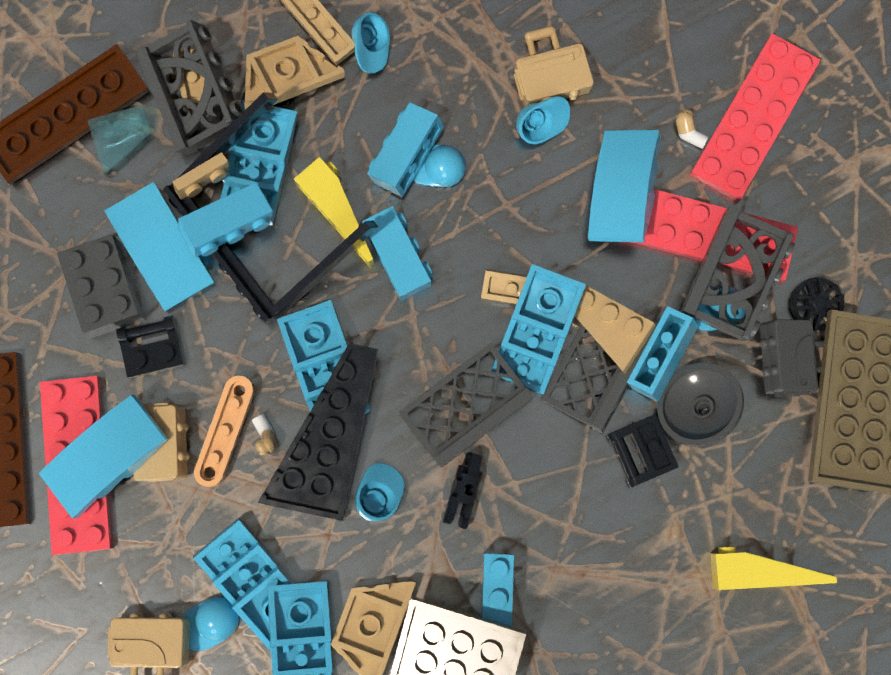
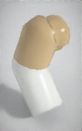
[676,109,709,149]
[251,413,276,455]

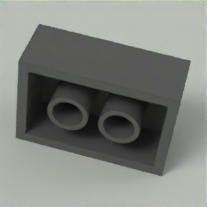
[57,234,145,338]

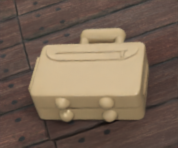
[513,26,594,106]
[134,403,190,482]
[107,612,190,675]

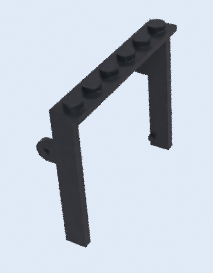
[163,92,378,322]

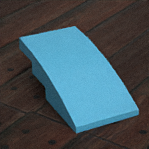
[220,100,298,226]
[588,130,661,242]
[104,181,214,311]
[491,264,586,395]
[277,300,371,414]
[39,395,168,518]
[193,518,294,650]
[267,581,333,675]

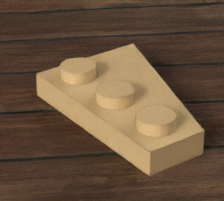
[574,285,656,374]

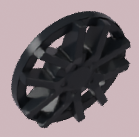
[791,277,844,331]

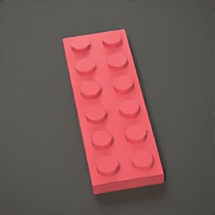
[690,33,820,203]
[630,189,798,283]
[40,376,113,555]

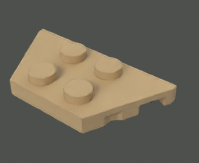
[244,36,345,110]
[331,581,416,675]

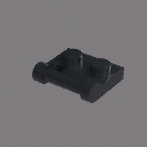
[116,315,185,379]
[607,414,679,488]

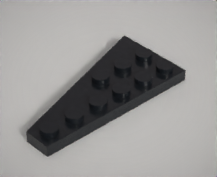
[258,343,378,521]

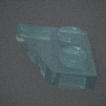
[87,105,151,173]

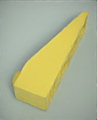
[294,157,374,268]
[710,546,837,590]

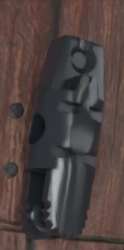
[442,452,483,529]

